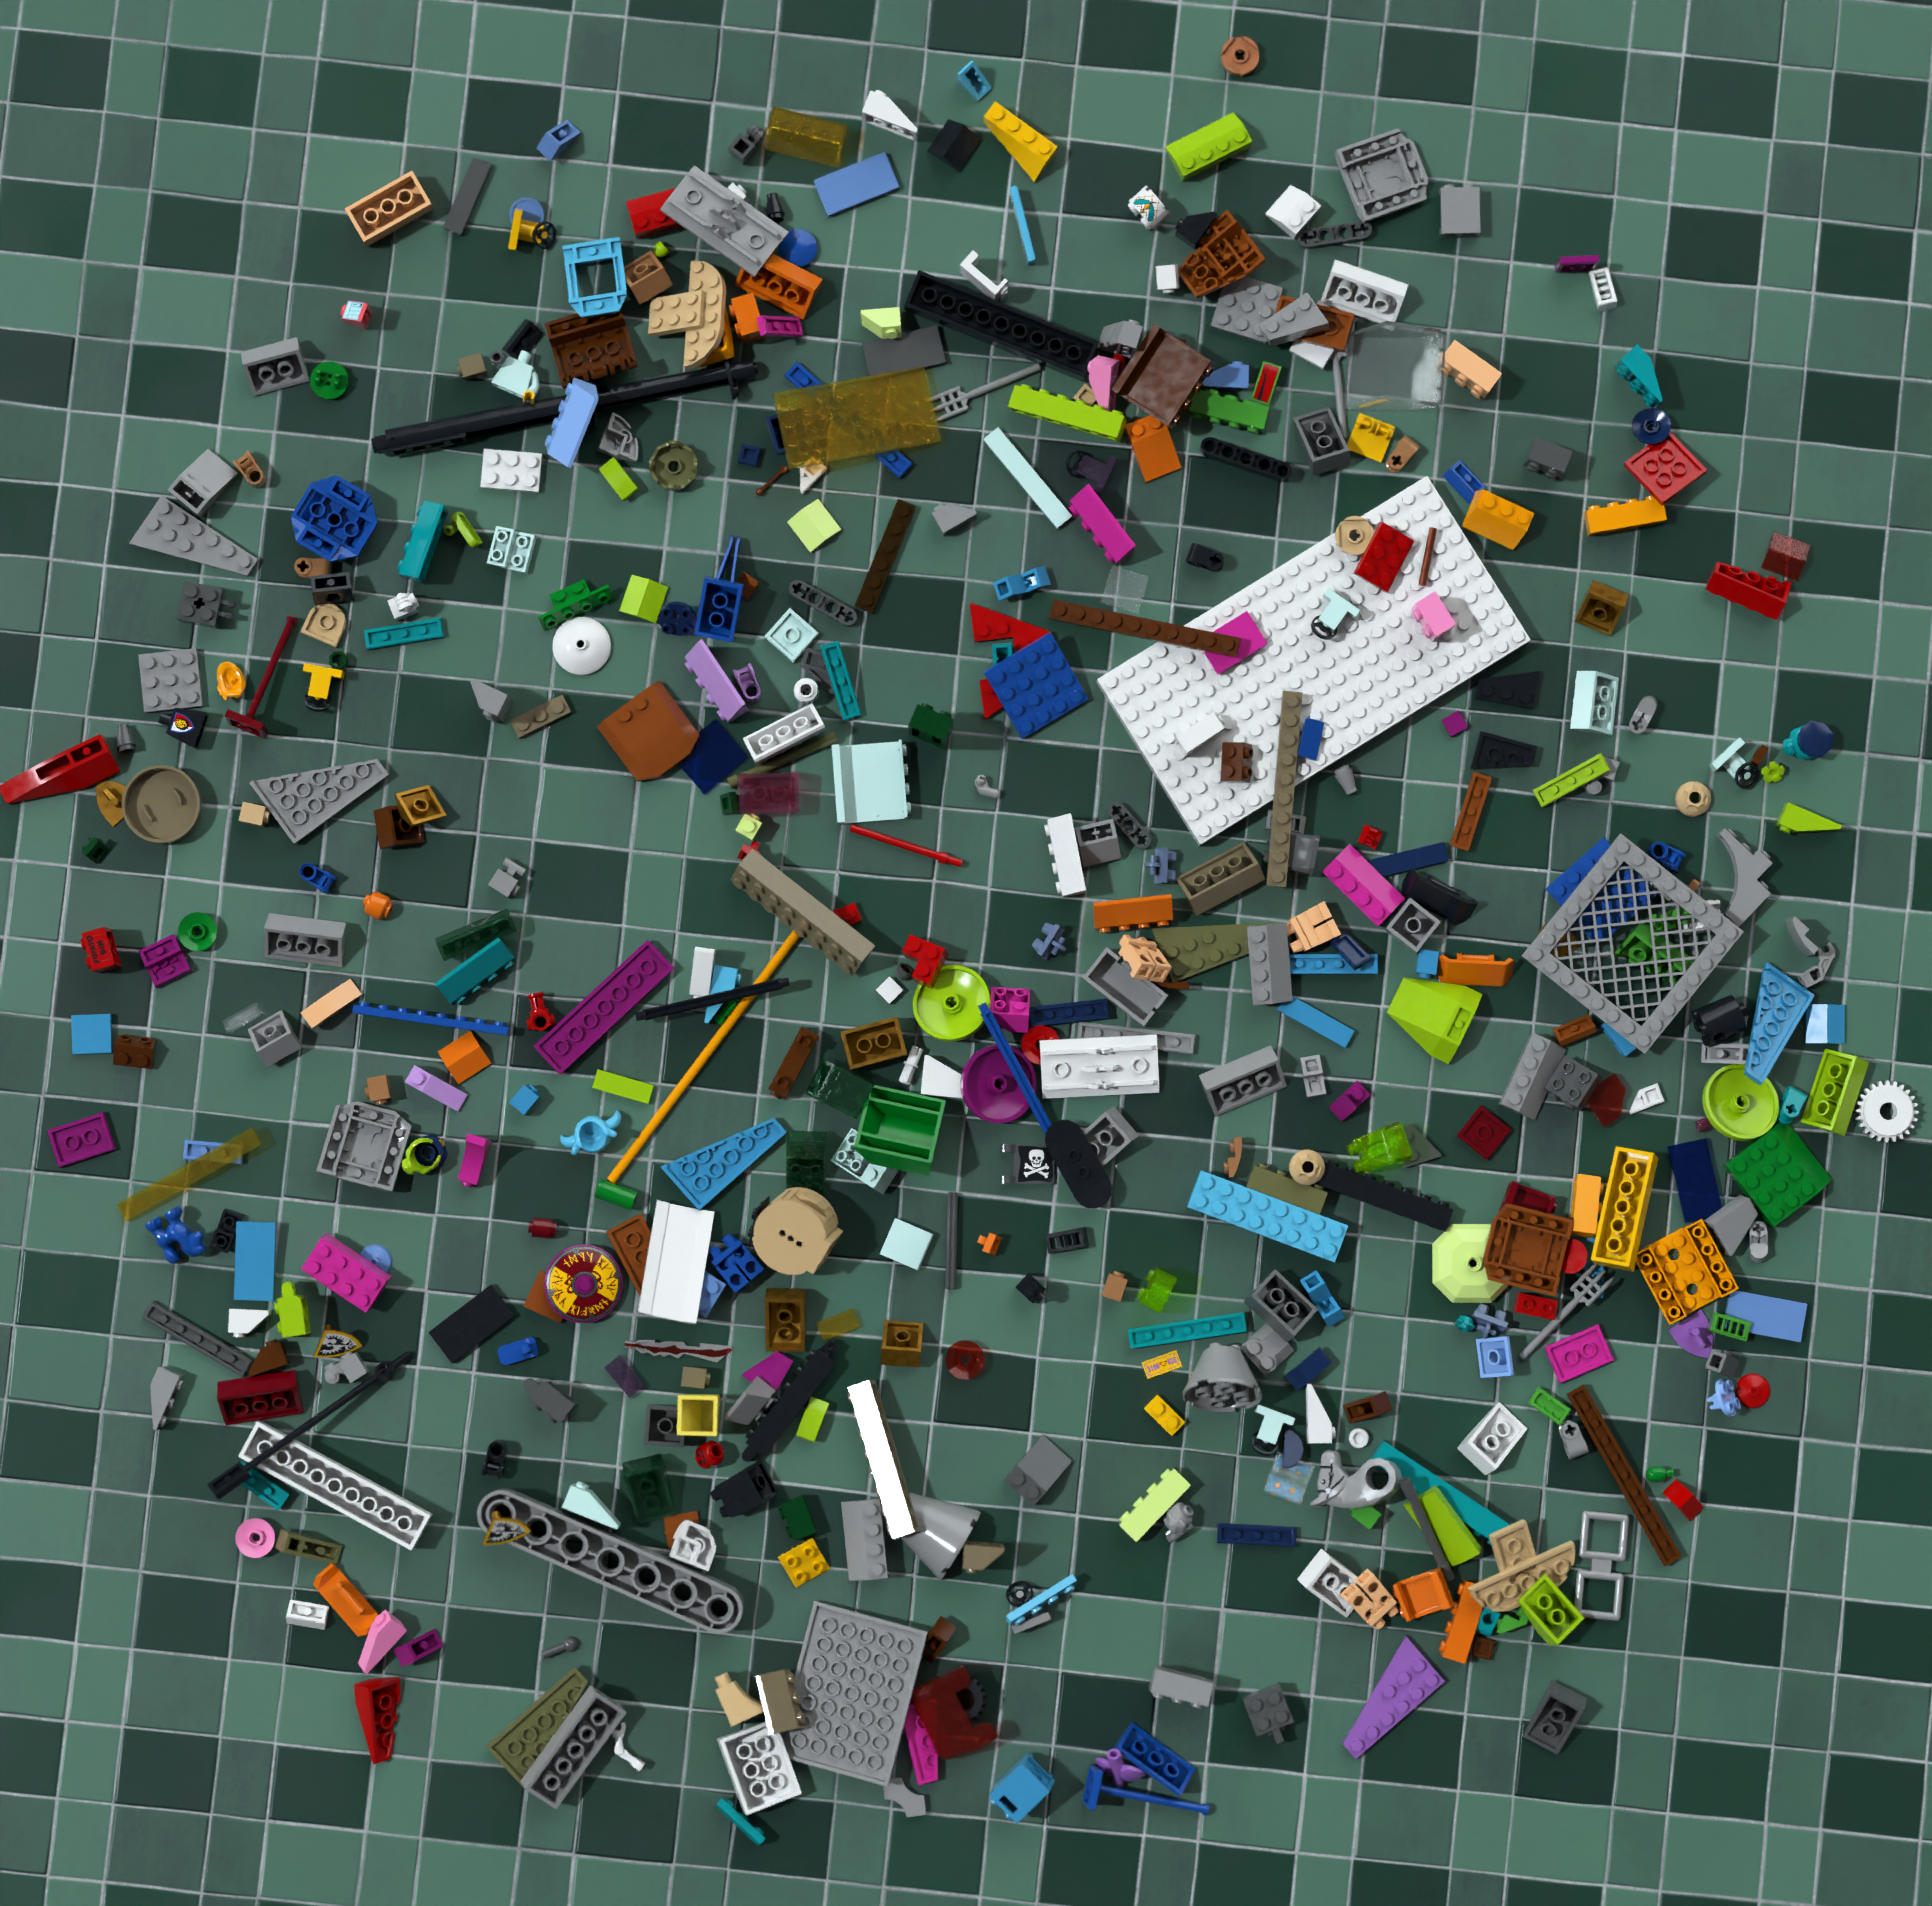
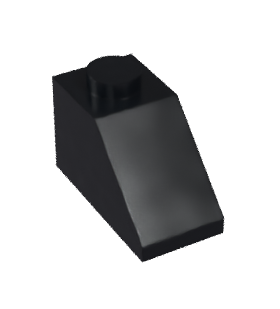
[1175,212,1217,249]

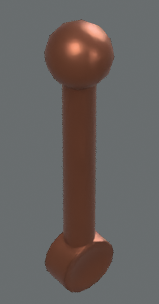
[756,466,787,496]

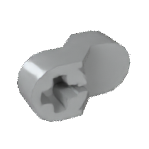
[1629,696,1658,734]
[1749,1221,1768,1263]

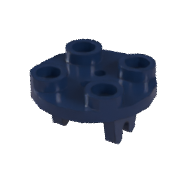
[658,601,697,636]

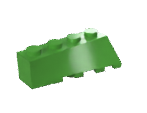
[1187,389,1269,434]
[1614,919,1694,985]

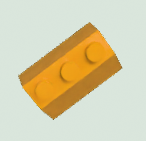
[1461,489,1534,550]

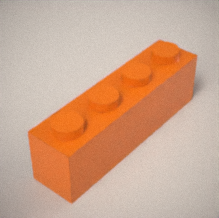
[1439,1580,1483,1664]

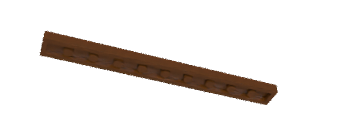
[1049,599,1241,658]
[1566,1384,1682,1566]

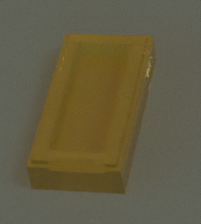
[817,1308,860,1341]

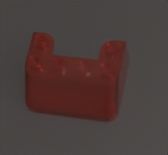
[911,1665,999,1760]

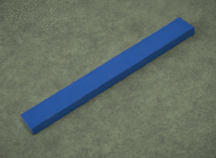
[784,362,913,479]

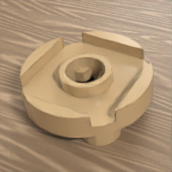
[1335,516,1374,556]

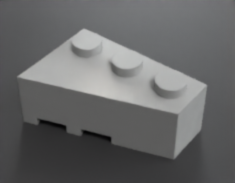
[1097,320,1143,359]

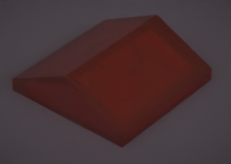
[1761,532,1810,581]

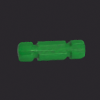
[714,998,743,1025]

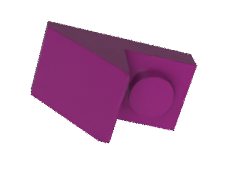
[1328,1081,1370,1122]

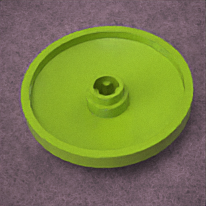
[913,965,991,1042]
[1702,1064,1779,1141]

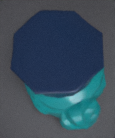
[1782,721,1833,760]

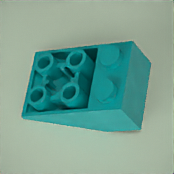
[1615,344,1663,408]

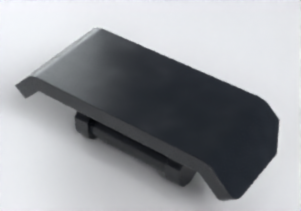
[1401,870,1478,923]

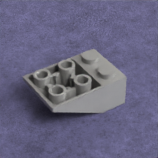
[167,449,238,518]

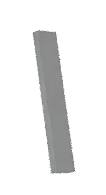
[1077,1022,1195,1054]

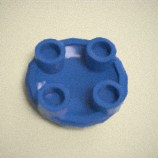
[779,229,817,267]

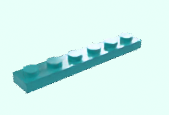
[1127,1312,1247,1349]

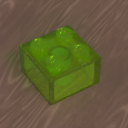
[1136,1267,1178,1313]

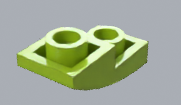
[599,457,639,501]
[796,1396,829,1443]

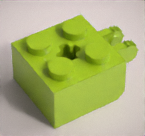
[275,1281,311,1338]

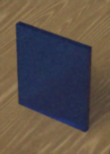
[678,719,748,795]

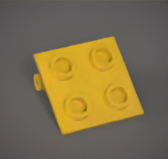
[1347,413,1395,463]
[778,1538,830,1588]

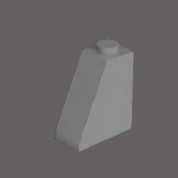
[1704,1195,1758,1256]

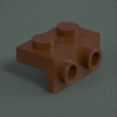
[1220,742,1253,783]
[113,1034,156,1069]

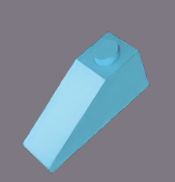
[704,965,741,1024]

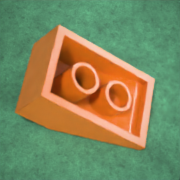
[1124,415,1182,482]

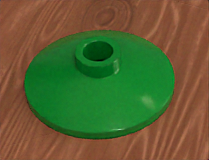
[178,912,217,951]

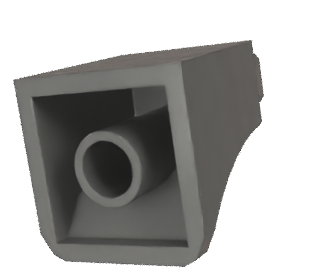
[1263,833,1320,877]

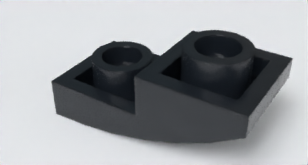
[209,1208,244,1254]

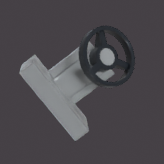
[1006,1581,1051,1634]

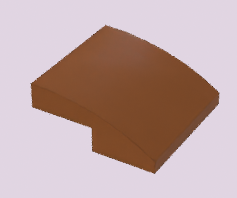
[524,1271,563,1323]

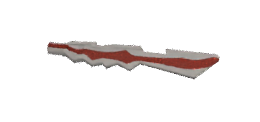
[624,1340,732,1363]

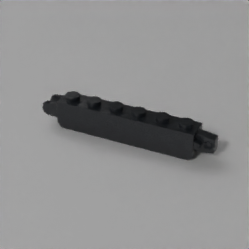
[742,1339,839,1462]

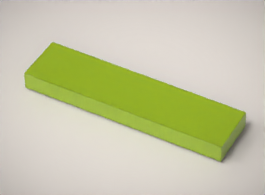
[1532,753,1611,807]

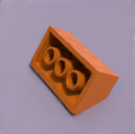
[735,254,823,320]
[1092,894,1173,933]

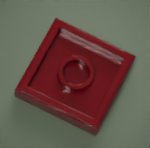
[1456,1105,1511,1160]

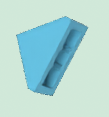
[958,60,992,101]

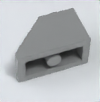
[932,503,977,536]

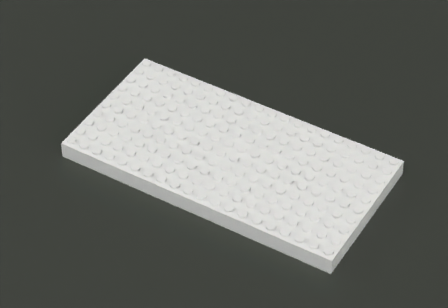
[1096,476,1531,846]

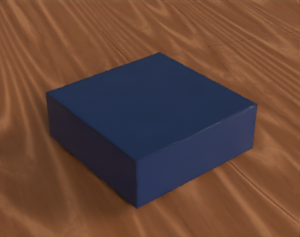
[738,443,761,468]

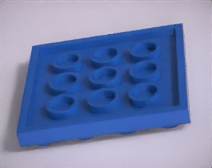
[983,632,1088,739]
[1546,837,1657,945]

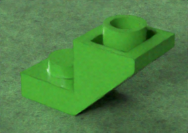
[1494,1606,1529,1634]

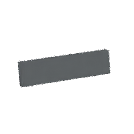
[443,157,492,236]

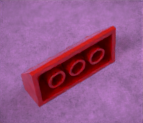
[626,188,682,239]

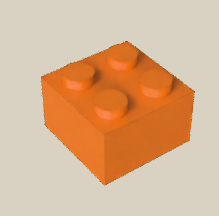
[729,293,765,344]

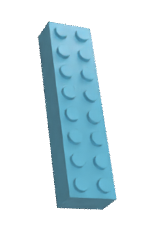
[1186,1170,1348,1263]

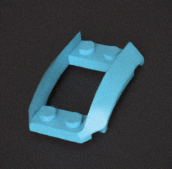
[562,237,627,318]

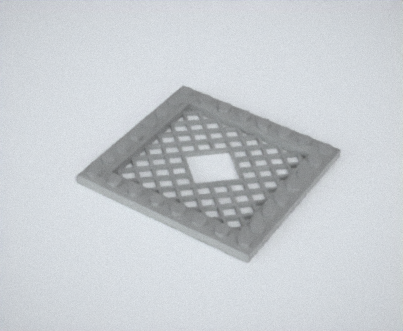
[1521,833,1744,1054]

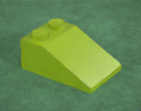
[1517,1574,1584,1646]

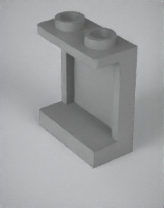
[1439,184,1481,238]

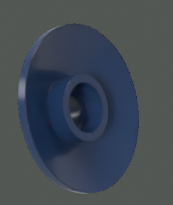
[1632,408,1671,445]

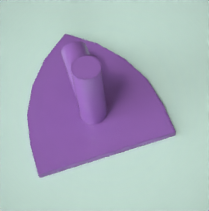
[1668,1309,1713,1358]

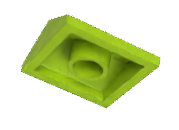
[619,575,669,624]

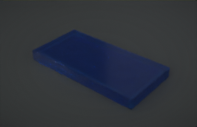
[1667,1138,1722,1223]

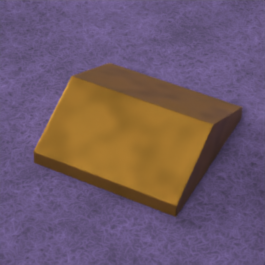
[394,785,447,827]

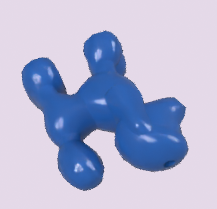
[145,1206,206,1264]

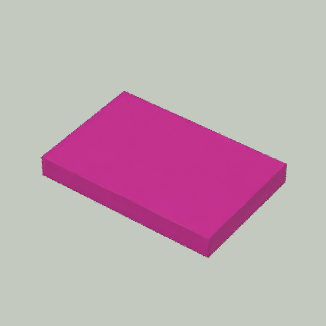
[1203,611,1268,675]
[1544,1324,1614,1383]

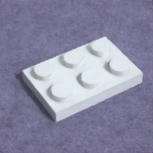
[480,449,543,493]

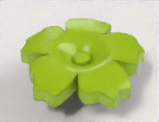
[1761,761,1785,783]

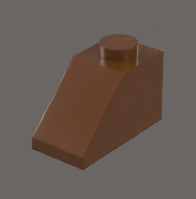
[249,1339,290,1376]
[1343,1391,1392,1424]
[922,1616,956,1663]

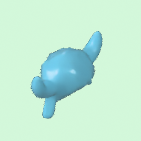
[560,1110,621,1155]

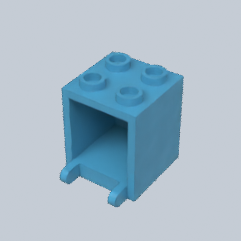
[989,1753,1055,1823]

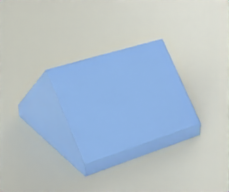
[1476,1335,1514,1378]

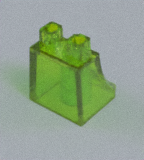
[1346,1121,1412,1172]

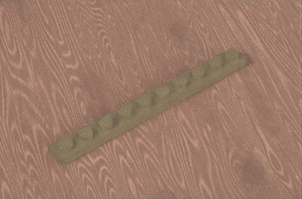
[1266,691,1303,888]

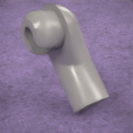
[975,775,999,799]

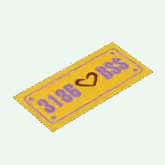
[1141,1350,1182,1379]

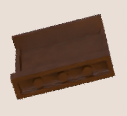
[1111,324,1215,429]

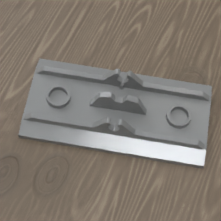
[660,165,789,277]

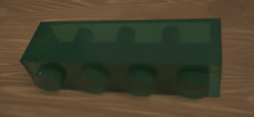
[435,908,516,961]

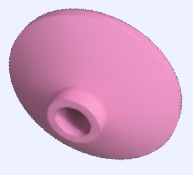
[235,1518,275,1558]

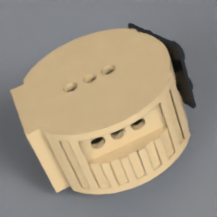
[748,1187,843,1275]

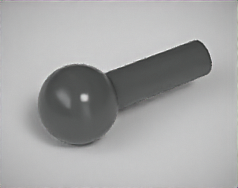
[541,1636,578,1659]

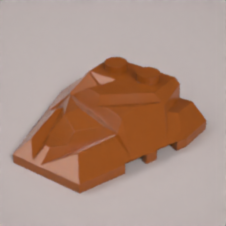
[1178,210,1267,299]

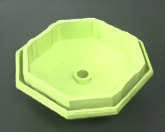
[1432,1224,1509,1303]

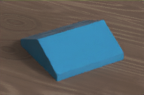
[1805,1004,1845,1044]

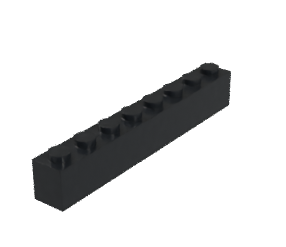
[1302,1160,1454,1232]

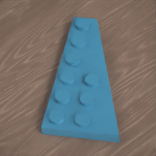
[660,1118,787,1211]

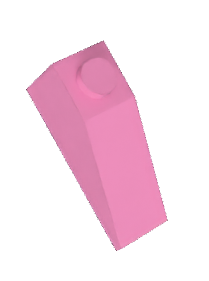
[1087,355,1119,412]
[358,1610,407,1674]

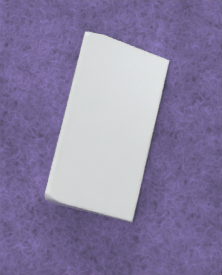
[286,1599,329,1630]

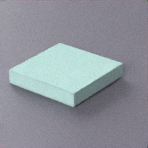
[764,608,819,663]

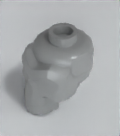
[1163,1502,1193,1543]

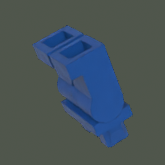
[708,1233,766,1293]

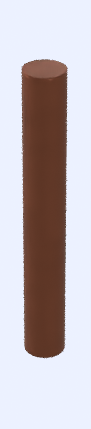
[1418,527,1437,586]

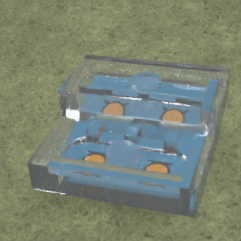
[1263,1452,1315,1505]

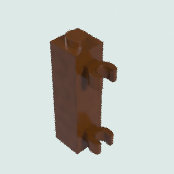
[768,1026,819,1100]

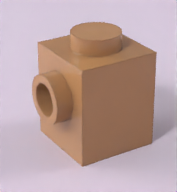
[365,1075,392,1105]

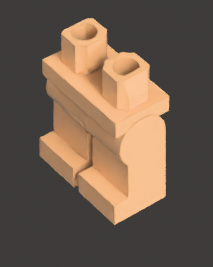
[1287,901,1341,953]
[1119,935,1172,982]
[1340,1569,1399,1630]

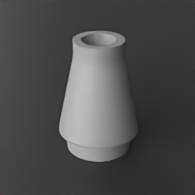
[1334,764,1357,795]

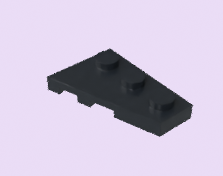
[1475,671,1540,710]

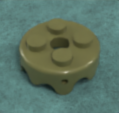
[649,440,698,491]

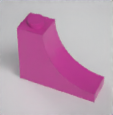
[458,1134,492,1188]

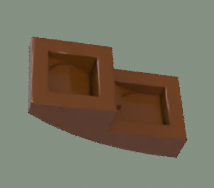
[1151,975,1189,990]

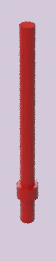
[850,824,963,868]

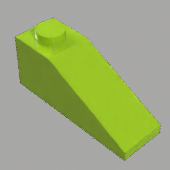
[1776,802,1842,834]

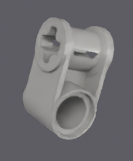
[1558,1420,1589,1460]

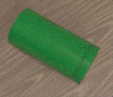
[594,1179,638,1211]

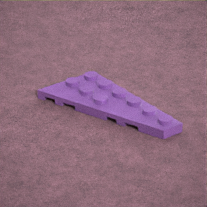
[1342,1636,1445,1759]

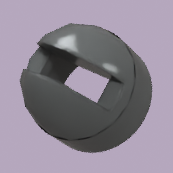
[895,963,913,980]

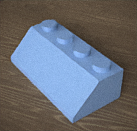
[545,378,599,468]

